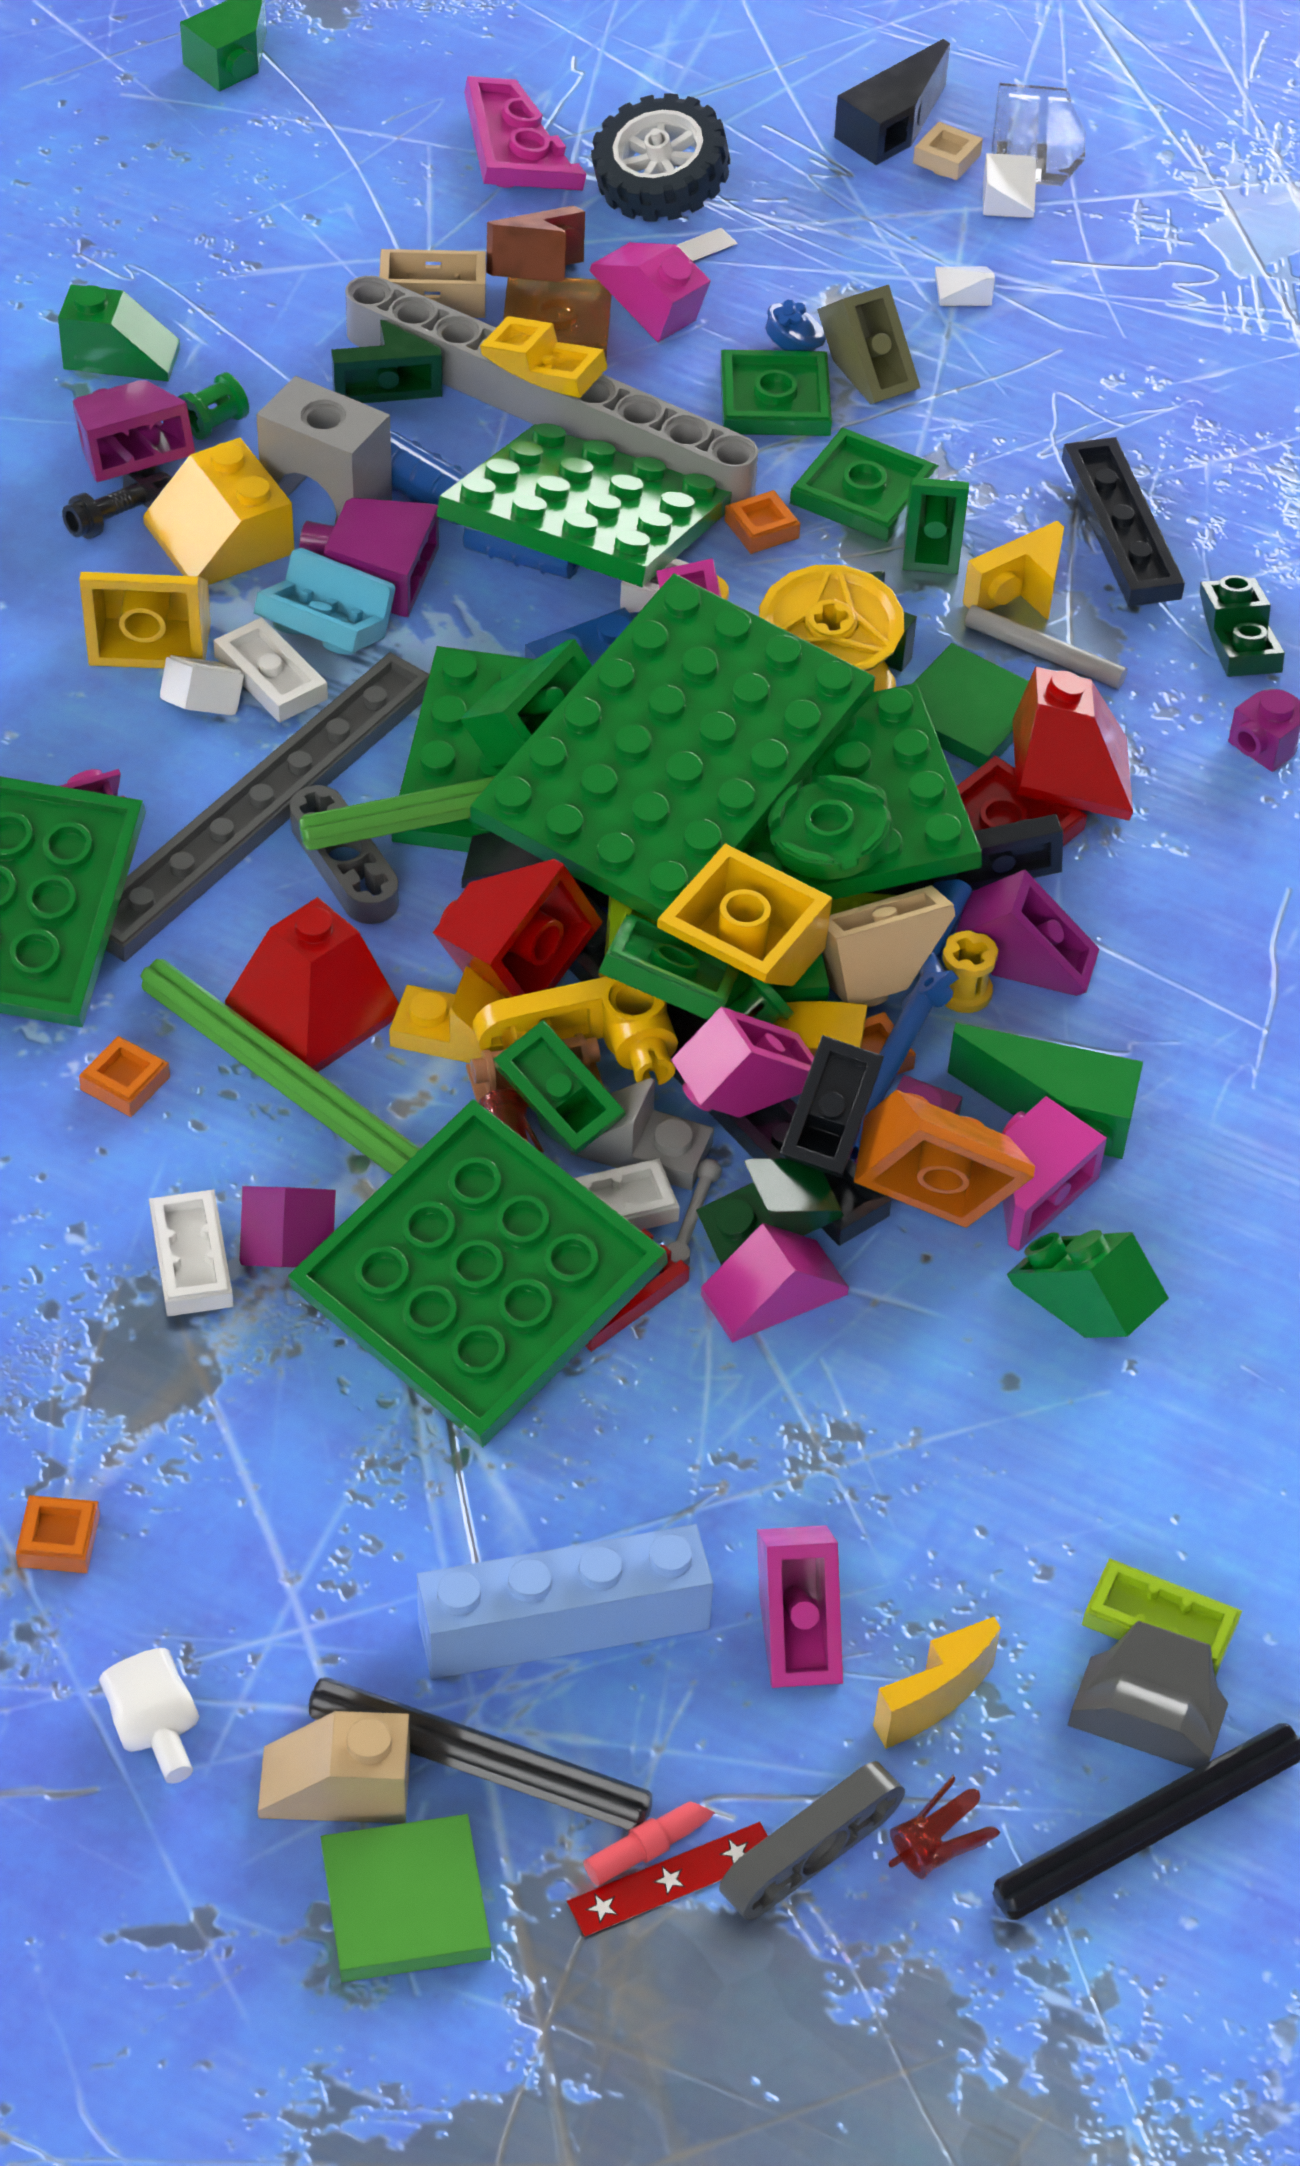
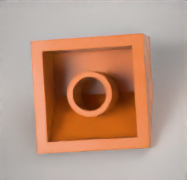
[854,1090,1035,1228]

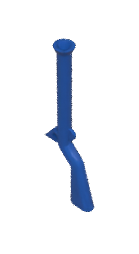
[850,879,972,1159]

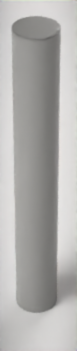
[964,605,1128,689]

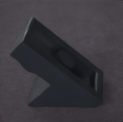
[779,1035,884,1178]

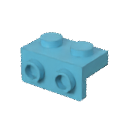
[253,548,395,654]

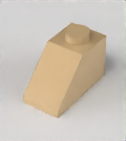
[822,885,955,1007]
[258,1711,410,1823]

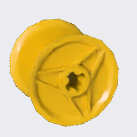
[759,565,904,692]

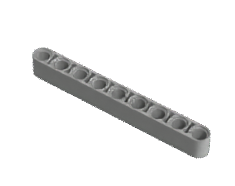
[345,276,758,504]

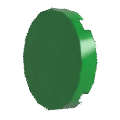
[768,775,892,880]

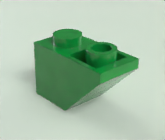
[1007,1230,1169,1338]

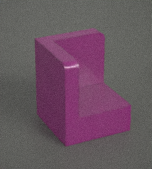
[239,1186,336,1268]

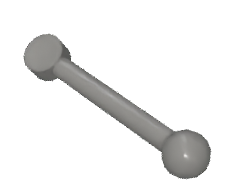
[666,1158,722,1265]

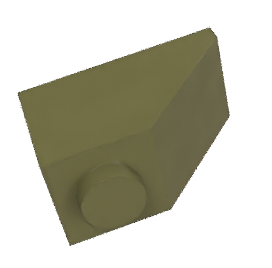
[817,284,921,404]

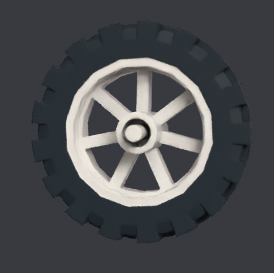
[591,93,731,222]

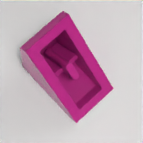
[701,1223,849,1343]

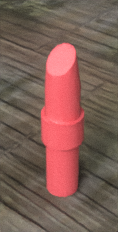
[583,1801,715,1886]

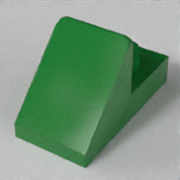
[493,1020,626,1155]

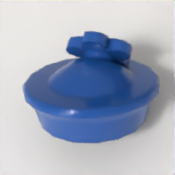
[765,300,826,351]

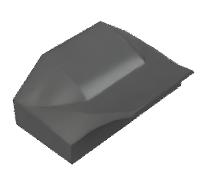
[1068,1621,1228,1769]

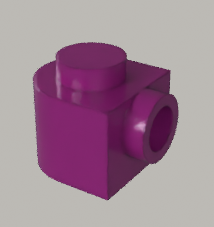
[1228,689,1300,772]

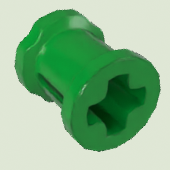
[178,372,249,440]
[726,976,794,1024]

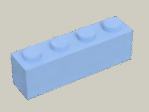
[417,1524,713,1679]

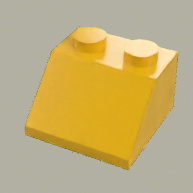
[143,437,294,585]
[79,572,211,669]
[657,844,832,986]

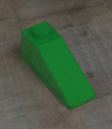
[947,1022,1143,1159]

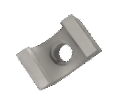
[256,376,392,523]

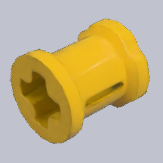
[942,930,998,1013]

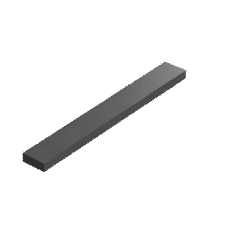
[106,652,429,962]

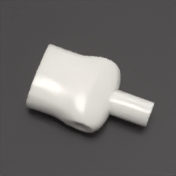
[99,1648,199,1784]

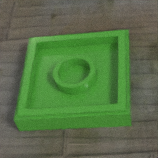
[321,1814,491,1983]

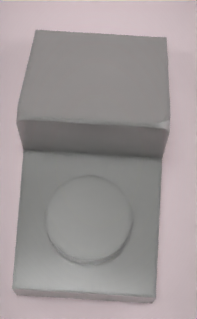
[571,1078,714,1191]

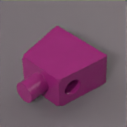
[73,380,196,482]
[299,498,439,617]

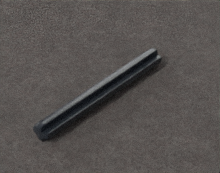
[308,1677,652,1830]
[992,1723,1300,1920]

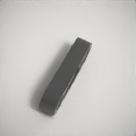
[290,785,399,924]
[719,1761,905,1920]

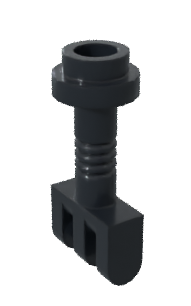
[62,466,172,539]

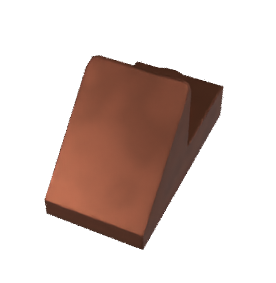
[486,205,585,282]

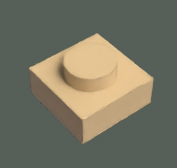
[913,122,983,180]

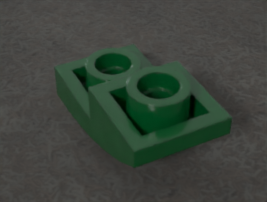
[1200,575,1285,677]

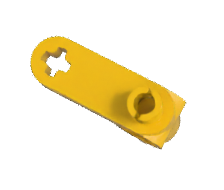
[473,969,678,1085]

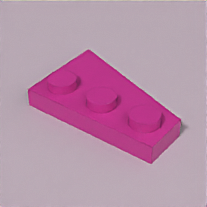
[464,76,586,191]

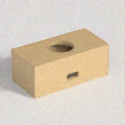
[379,249,486,318]

